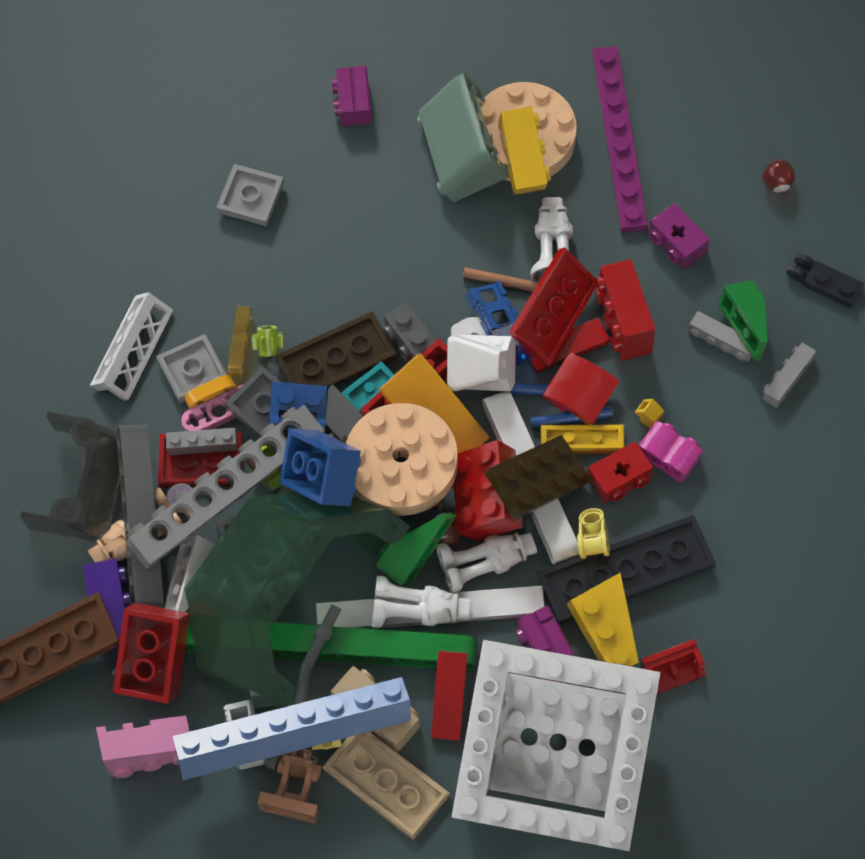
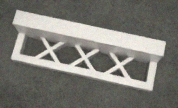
[90,292,173,401]

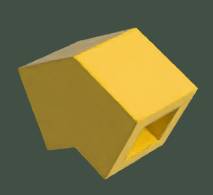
[635,399,664,428]

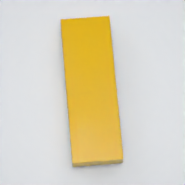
[541,425,624,454]

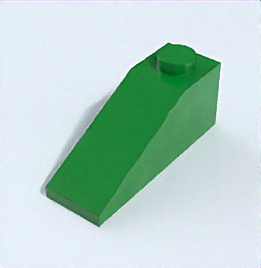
[718,280,768,362]
[376,512,457,586]

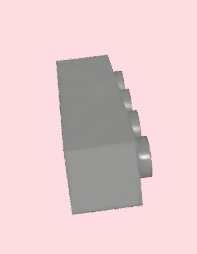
[689,311,752,362]
[763,342,816,408]
[166,428,237,456]

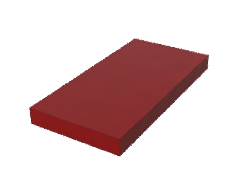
[509,248,597,367]

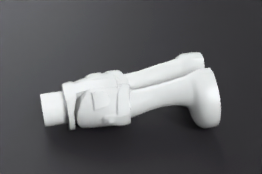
[530,197,573,282]
[436,533,537,593]
[372,576,470,628]

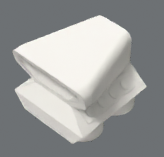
[447,335,515,391]

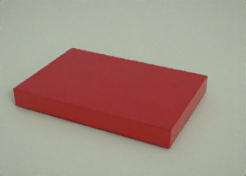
[158,432,243,488]

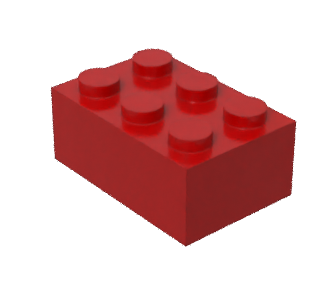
[595,259,655,361]
[453,440,523,542]
[113,603,190,704]

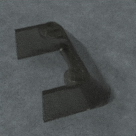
[20,412,122,542]

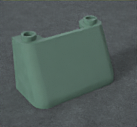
[417,72,509,203]

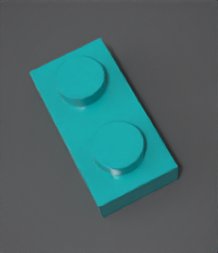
[341,362,394,413]

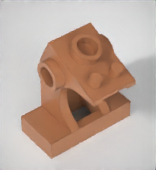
[257,749,322,824]

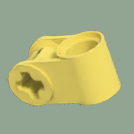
[577,508,610,559]

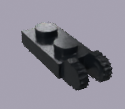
[786,252,865,308]

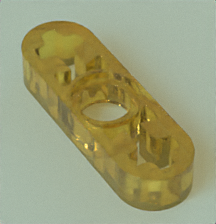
[228,305,252,379]

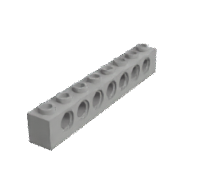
[126,405,325,570]

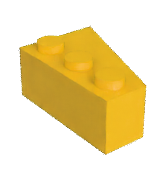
[497,106,551,195]
[567,573,639,667]

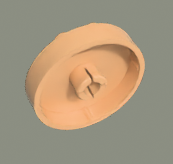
[481,82,576,181]
[346,403,458,516]

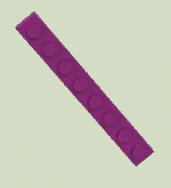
[592,46,647,233]

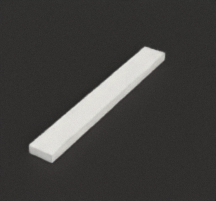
[316,586,544,629]

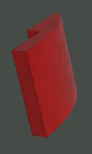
[542,353,620,426]

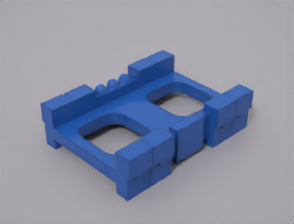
[465,281,519,336]

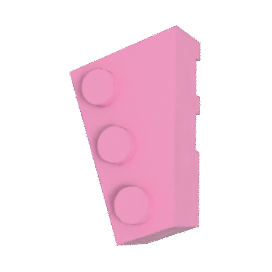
[96,716,191,779]

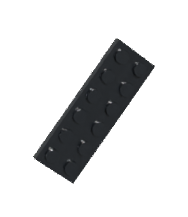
[537,515,716,625]

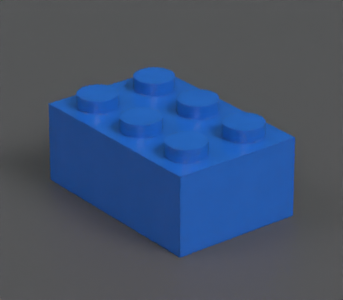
[279,428,361,506]

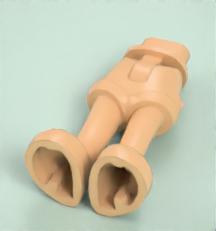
[87,488,183,562]

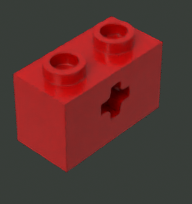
[587,441,653,504]

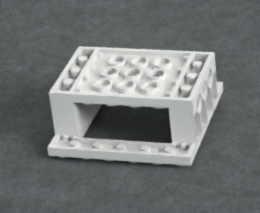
[452,640,660,851]

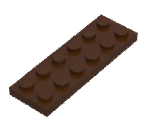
[0,592,120,705]

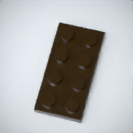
[275,311,397,391]
[484,435,592,520]

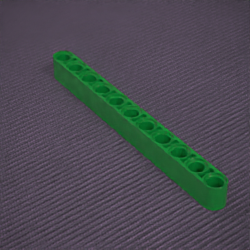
[185,617,477,671]

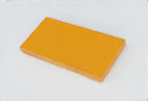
[378,353,490,453]

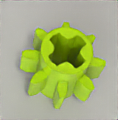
[251,325,284,357]

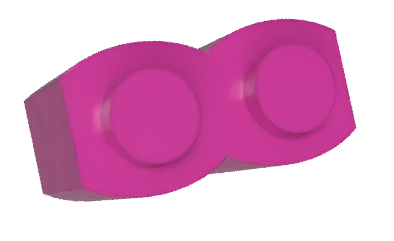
[639,421,703,483]

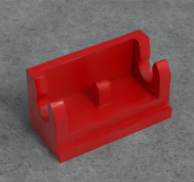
[640,639,706,694]

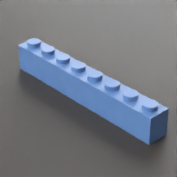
[173,677,411,780]

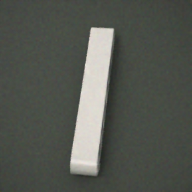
[482,391,580,565]

